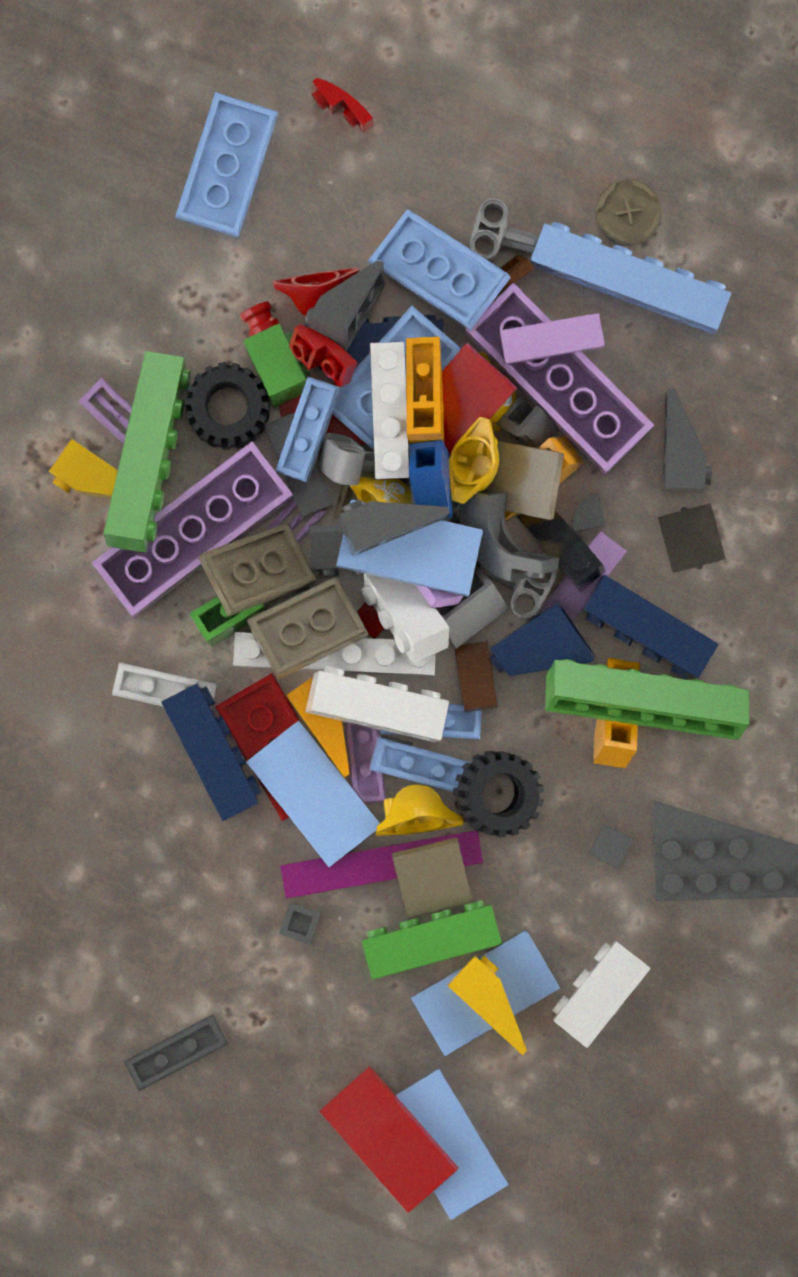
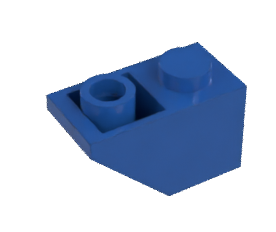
[409,440,452,518]

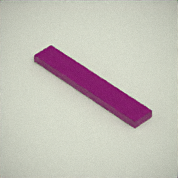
[280,830,484,898]

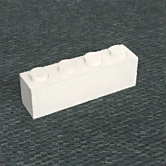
[370,342,409,479]
[305,667,449,742]

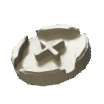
[596,179,661,246]

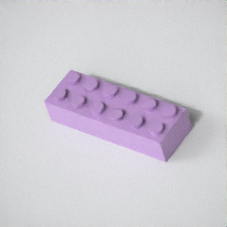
[465,283,654,476]
[92,442,294,619]

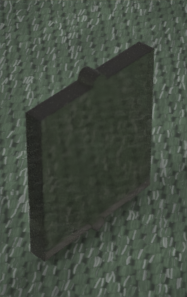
[657,503,726,573]

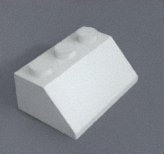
[552,941,651,1048]

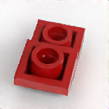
[311,77,373,132]
[289,324,357,388]

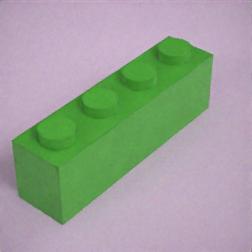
[361,900,502,980]

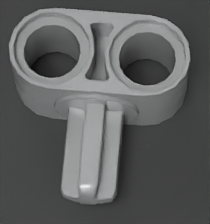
[469,198,537,263]
[317,433,375,485]
[487,571,557,620]

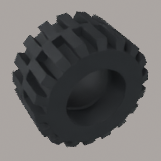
[185,362,270,450]
[453,751,544,837]

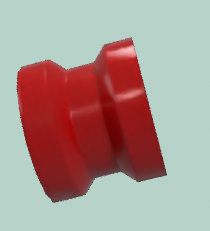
[240,301,280,337]

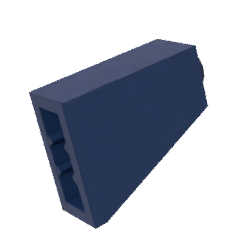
[489,601,596,676]

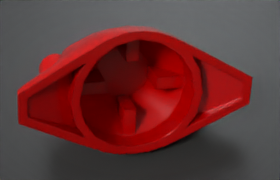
[272,267,359,316]

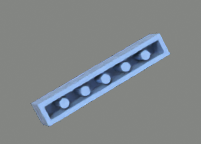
[530,222,731,335]

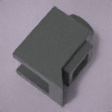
[496,396,559,448]

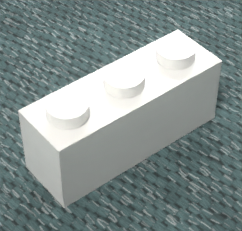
[361,573,449,663]

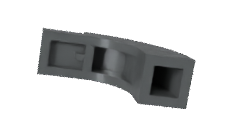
[459,489,559,581]

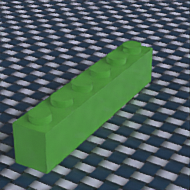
[103,351,191,553]
[545,659,749,740]

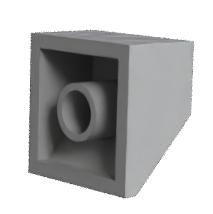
[436,565,509,649]

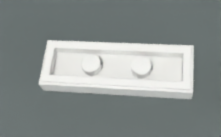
[112,663,217,709]

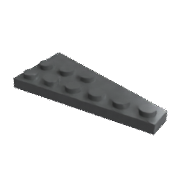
[652,800,798,901]

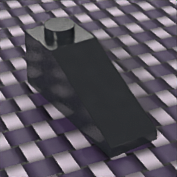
[517,510,606,593]

